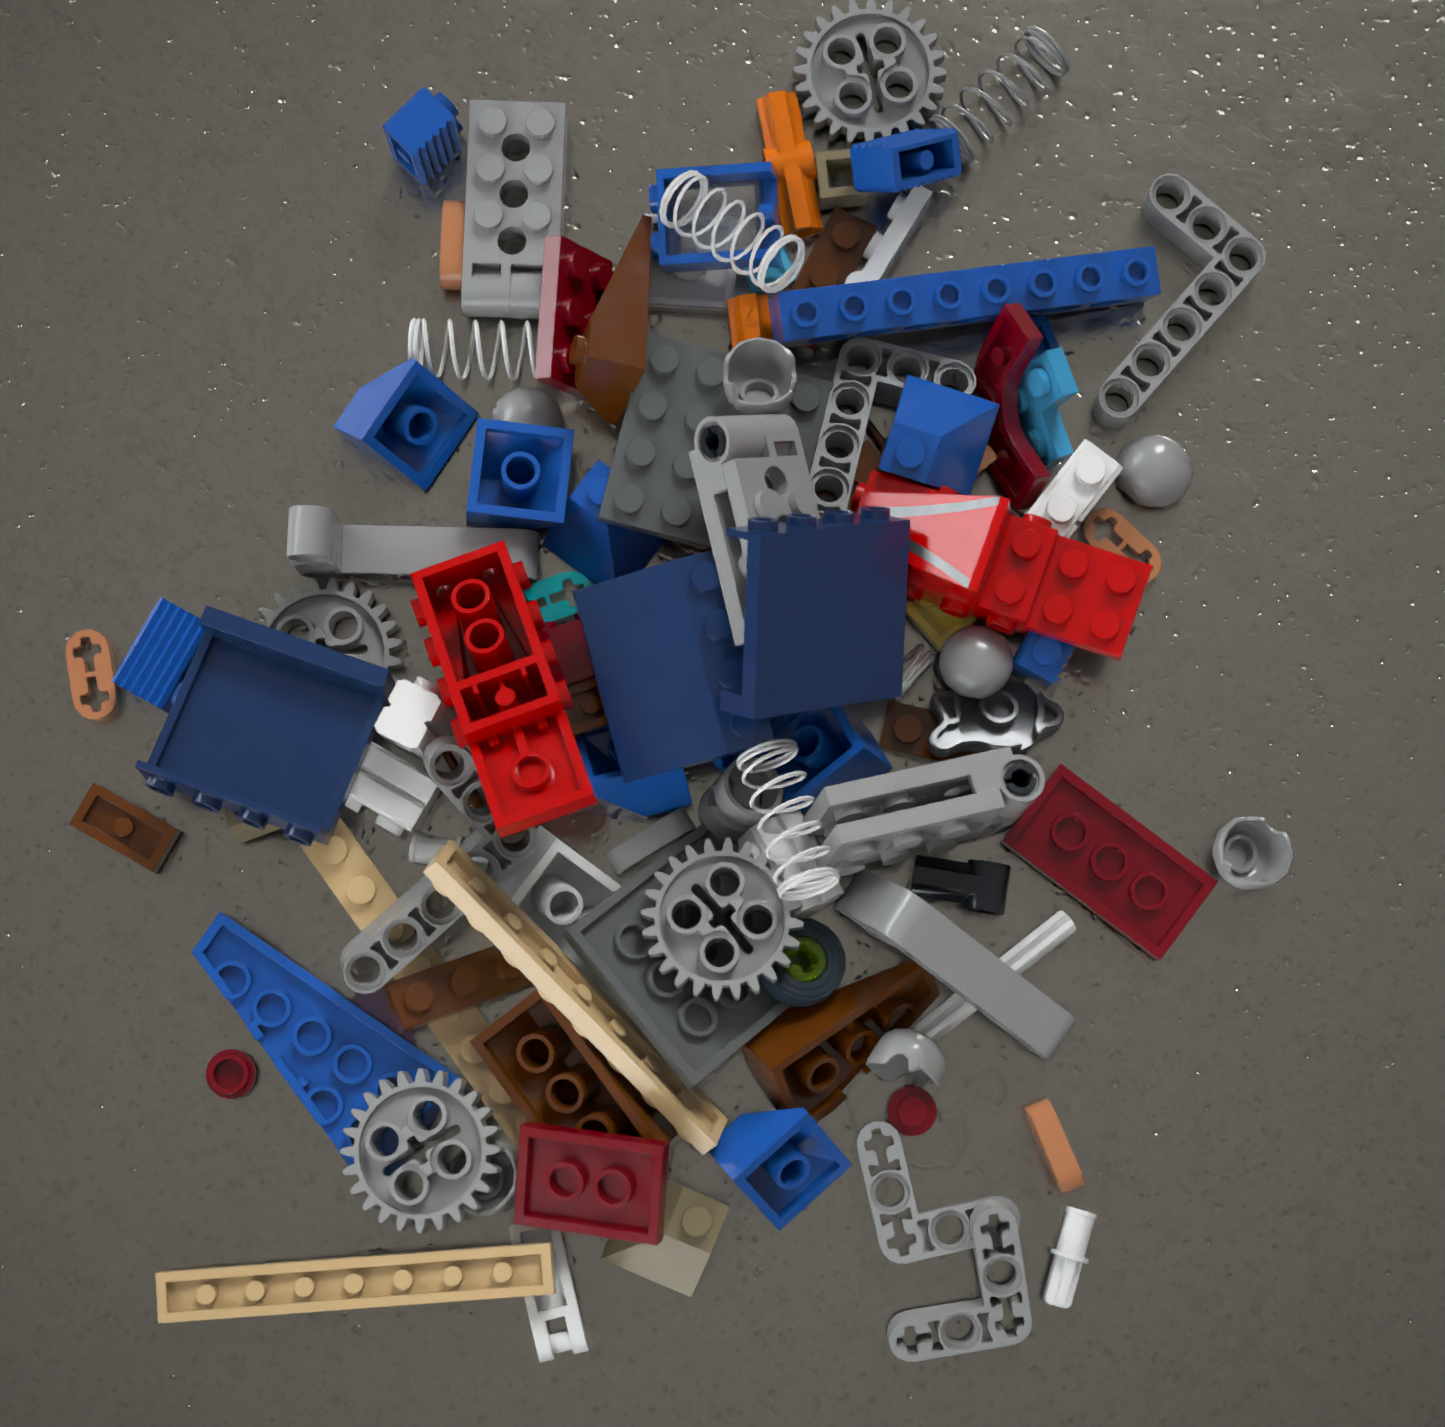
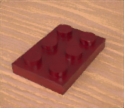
[534,235,613,402]
[514,1122,669,1245]

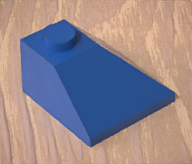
[333,358,479,491]
[877,374,1000,495]
[466,418,574,530]
[542,459,668,585]
[761,705,893,811]
[575,727,692,817]
[708,1108,852,1231]

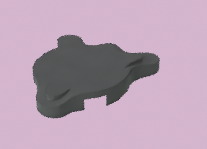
[928,651,1064,758]

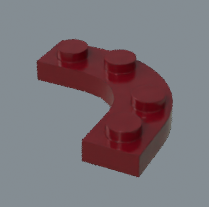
[974,303,1051,511]

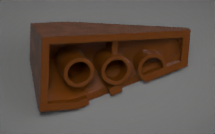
[569,215,652,425]
[742,960,940,1123]

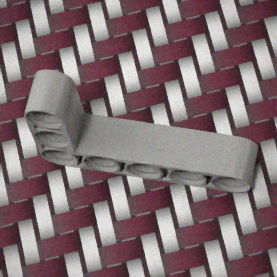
[1092,173,1266,429]
[810,337,976,519]
[286,505,539,583]
[340,735,538,994]
[833,869,1077,1061]

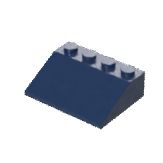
[572,550,775,784]

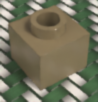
[815,149,868,210]

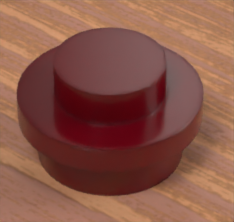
[206,1049,256,1099]
[887,1086,937,1136]

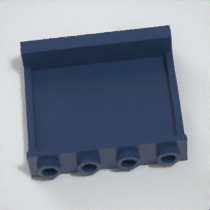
[720,506,910,719]
[135,605,396,846]

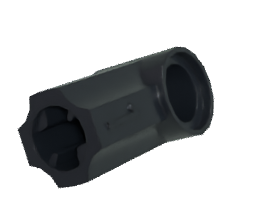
[911,855,1011,915]

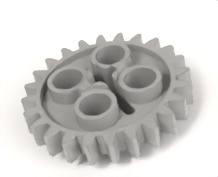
[793,0,947,149]
[260,577,405,704]
[641,837,804,1002]
[340,1068,505,1233]

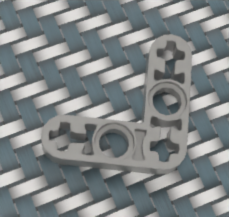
[856,1121,1021,1264]
[887,1199,1032,1362]

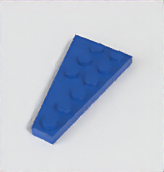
[192,912,461,1176]

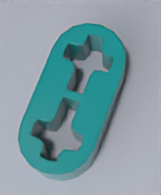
[523,571,592,625]

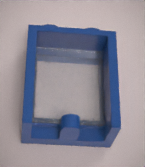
[649,161,781,274]

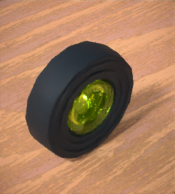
[760,917,846,1007]

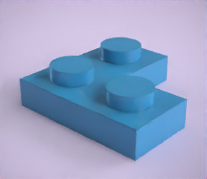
[1017,347,1079,469]

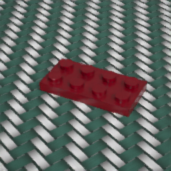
[1001,763,1218,961]

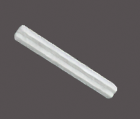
[913,911,1077,1042]

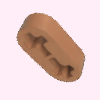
[439,200,465,290]
[1080,508,1162,584]
[65,629,121,722]
[1024,1098,1085,1195]

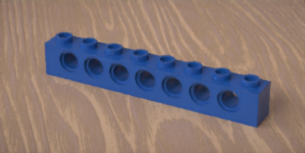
[768,246,1161,347]

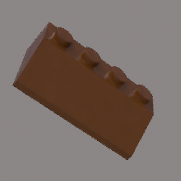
[469,989,678,1141]

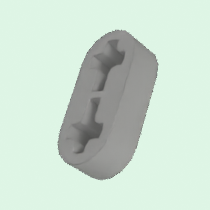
[604,807,696,876]

